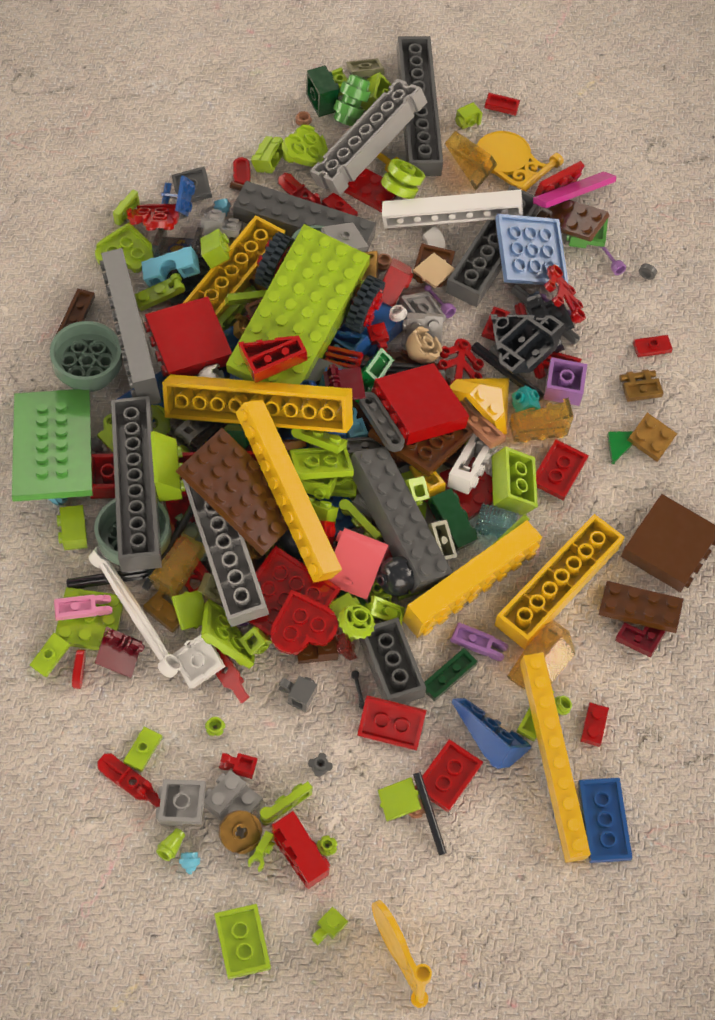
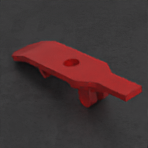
[278,173,322,205]
[214,646,249,703]
[97,753,161,807]

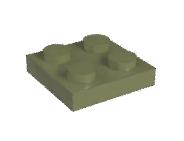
[346,58,385,78]

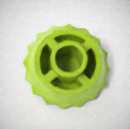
[337,605,375,639]

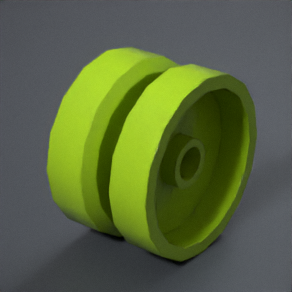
[381,159,425,199]

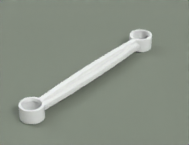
[89,546,182,678]

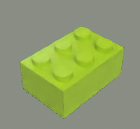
[491,446,538,516]

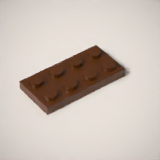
[536,200,610,242]
[598,581,684,633]

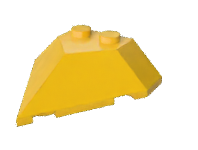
[450,378,509,435]

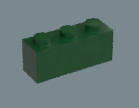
[427,488,478,552]

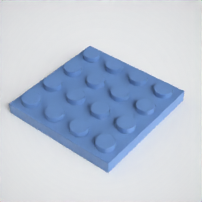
[495,214,569,286]

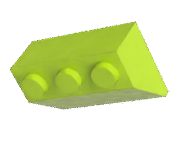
[151,431,185,502]

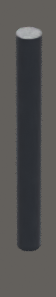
[413,772,447,856]

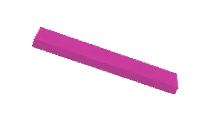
[533,171,616,208]

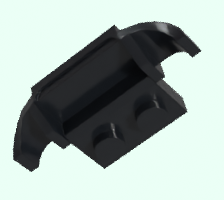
[526,291,575,353]

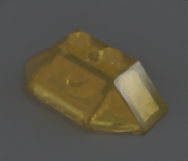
[507,620,576,689]

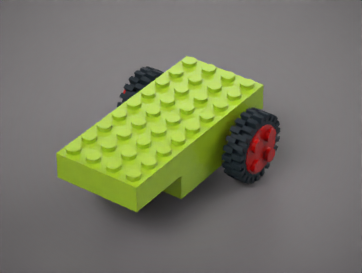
[226,224,385,384]

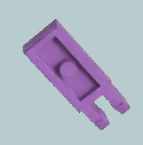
[450,623,508,662]

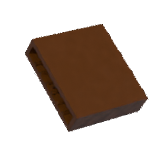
[621,494,715,593]

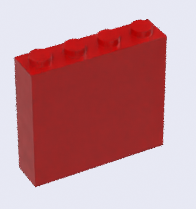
[143,296,232,377]
[372,363,469,445]

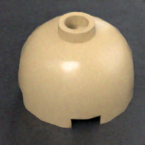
[406,327,442,364]

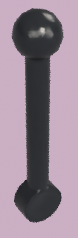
[351,670,365,709]

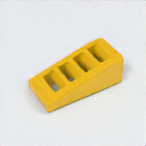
[409,466,446,498]

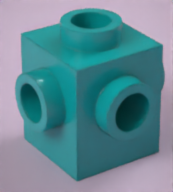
[511,386,541,418]

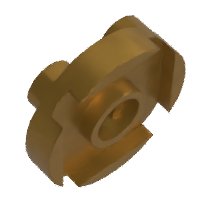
[219,810,262,854]

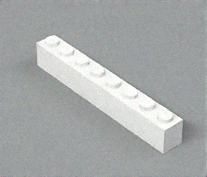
[382,190,523,229]

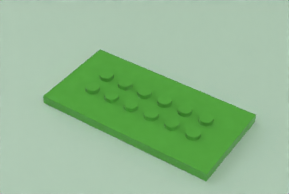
[12,389,93,502]

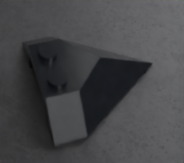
[490,314,565,374]

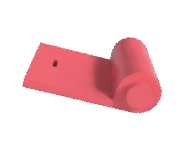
[328,528,389,600]

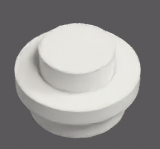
[389,305,407,322]

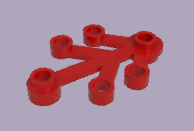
[544,264,586,324]
[437,338,484,386]

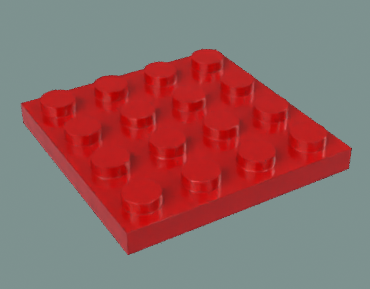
[247,546,341,638]

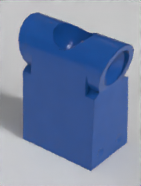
[339,302,403,357]

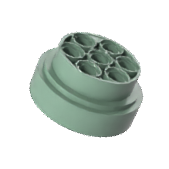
[50,321,122,392]
[94,499,172,566]

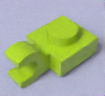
[248,831,275,872]
[311,906,348,946]

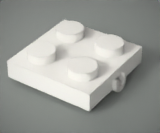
[172,635,225,689]

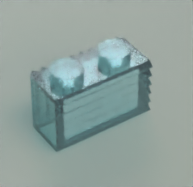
[475,504,519,538]

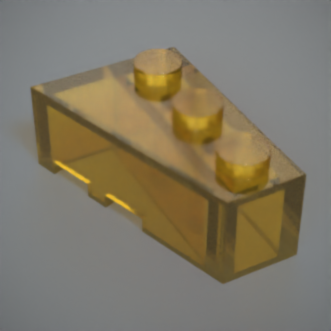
[444,131,497,191]
[509,397,574,443]
[149,533,206,597]

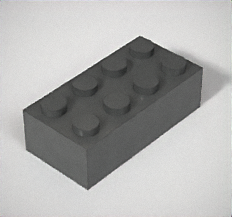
[359,618,426,704]

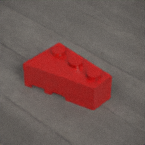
[382,258,413,307]
[238,335,307,383]
[272,811,330,889]

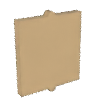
[413,253,455,288]

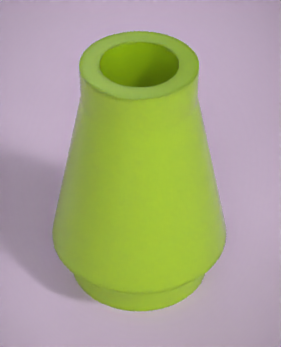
[156,828,185,861]

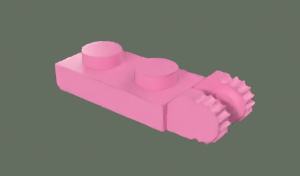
[54,595,112,621]

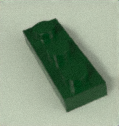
[424,648,478,702]

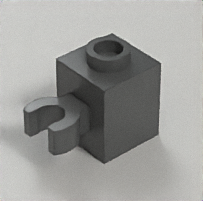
[279,676,317,712]

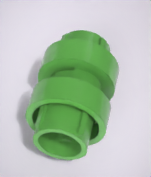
[333,74,371,126]

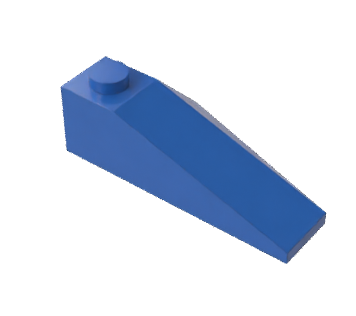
[452,698,532,769]

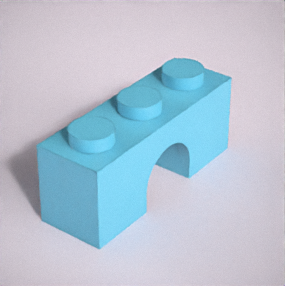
[141,246,200,287]

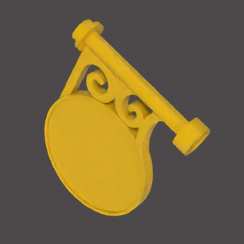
[475,131,564,192]
[371,900,432,1008]

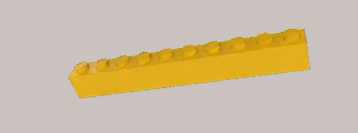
[235,400,342,582]
[520,652,591,863]

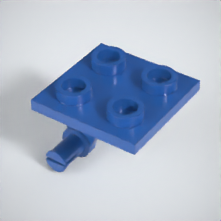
[161,176,195,217]

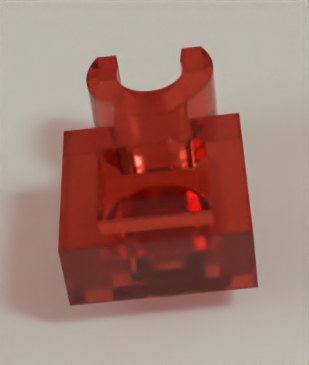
[336,633,358,660]

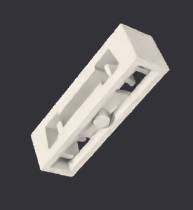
[447,433,499,494]

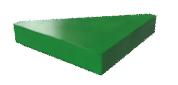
[607,431,633,464]

